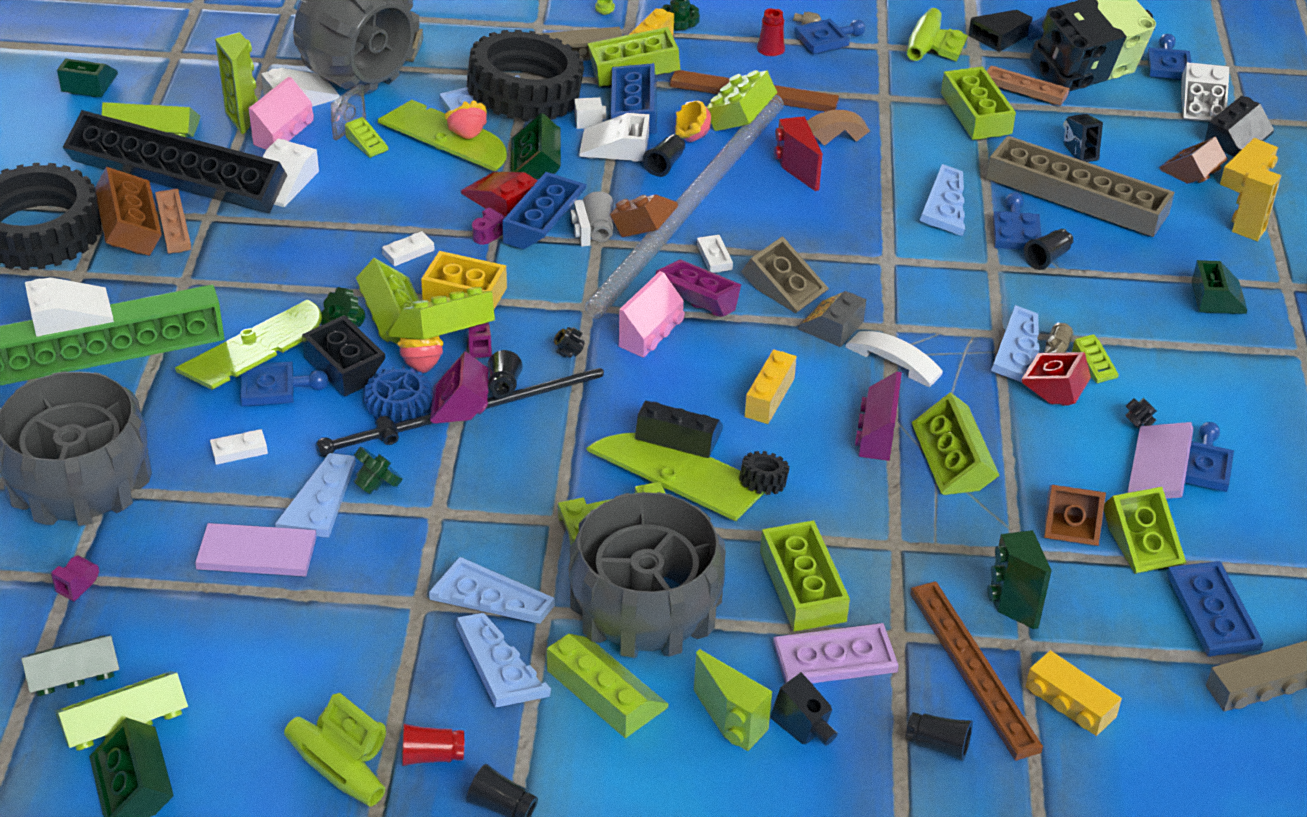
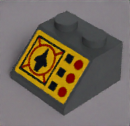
[798,291,867,347]

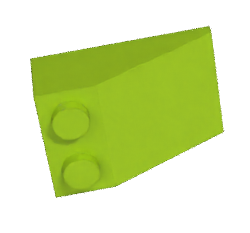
[1103,487,1186,574]
[694,649,772,751]

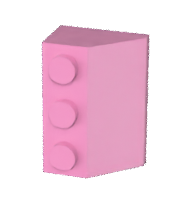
[249,77,314,150]
[619,271,685,358]

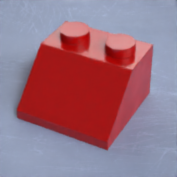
[1022,352,1091,406]

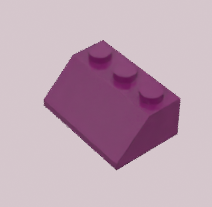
[655,259,741,317]
[430,351,489,423]
[855,372,902,461]

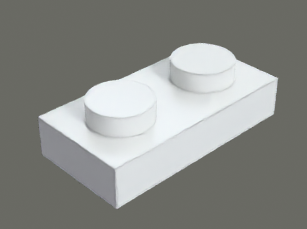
[570,200,591,246]
[382,231,435,266]
[697,235,733,273]
[210,429,268,465]

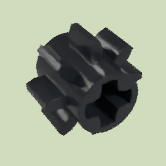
[554,327,585,358]
[1125,398,1157,429]

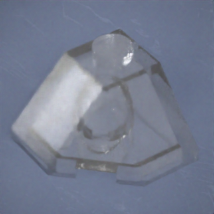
[331,84,366,141]

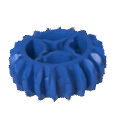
[364,366,433,423]

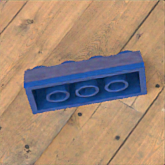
[611,63,657,134]
[503,172,586,249]

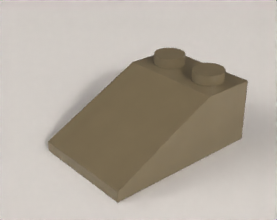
[741,236,829,313]

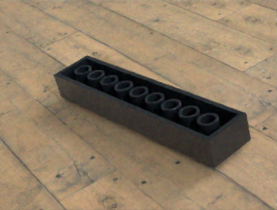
[62,110,288,214]

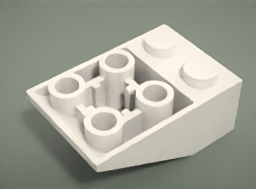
[1181,63,1229,122]
[579,113,649,162]

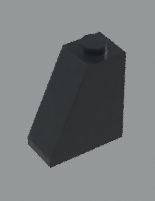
[968,9,1033,52]

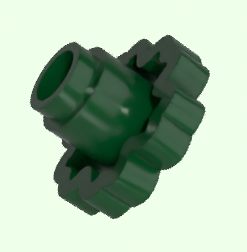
[660,0,700,30]
[321,287,365,327]
[354,446,403,494]

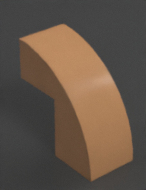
[807,110,870,146]

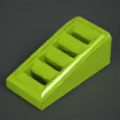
[345,117,388,158]
[1072,334,1119,383]

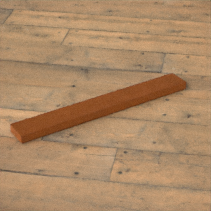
[670,70,839,112]
[910,581,1043,761]

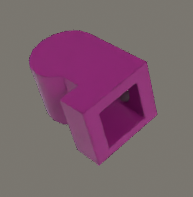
[472,207,505,245]
[469,322,492,358]
[51,555,99,602]

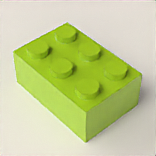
[707,70,777,131]

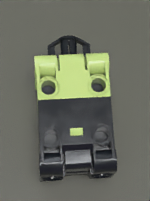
[1030,0,1156,92]

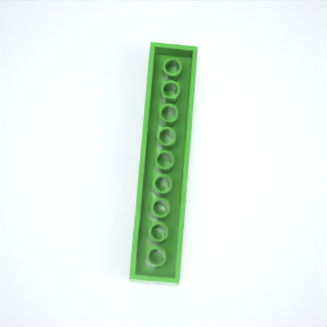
[0,284,225,386]

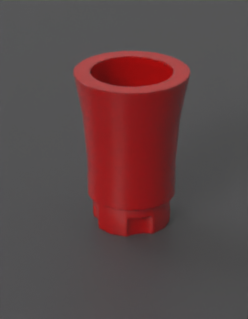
[757,8,785,56]
[402,724,464,766]

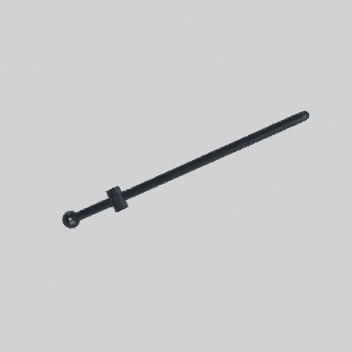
[315,368,604,457]

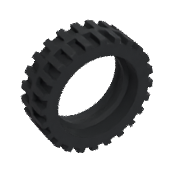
[466,30,584,121]
[0,163,102,270]

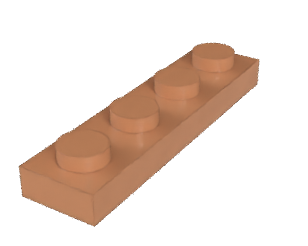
[987,65,1069,106]
[155,189,192,254]

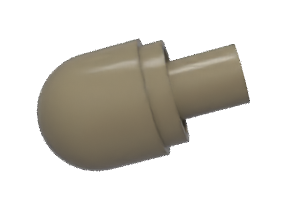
[793,11,821,25]

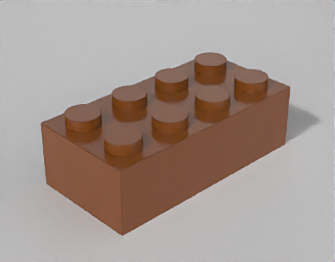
[95,167,162,256]

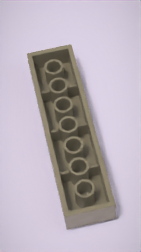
[986,136,1175,237]

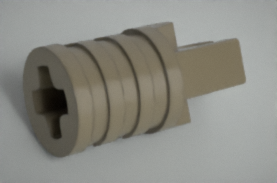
[1044,323,1073,353]

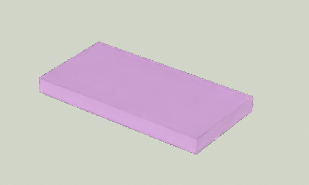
[1128,422,1193,499]
[195,523,317,576]
[773,623,899,683]

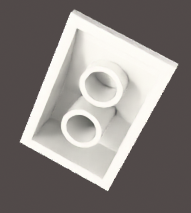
[261,68,340,107]
[263,139,319,207]
[25,277,114,337]

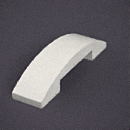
[846,331,943,388]

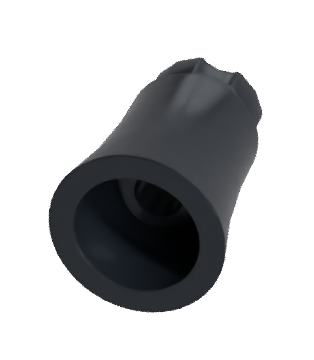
[643,134,685,177]
[1024,228,1074,270]
[488,350,523,399]
[905,712,973,761]
[466,764,538,817]

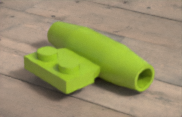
[907,8,968,61]
[284,693,385,807]

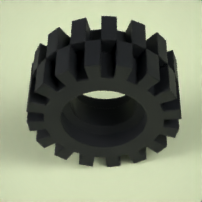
[739,451,789,495]

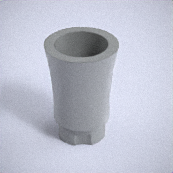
[583,191,613,243]

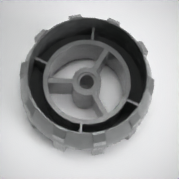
[293,0,420,95]
[0,371,152,526]
[568,492,726,658]

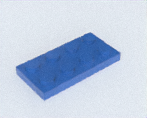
[1167,561,1264,657]

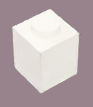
[575,97,606,129]

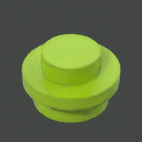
[595,0,615,15]

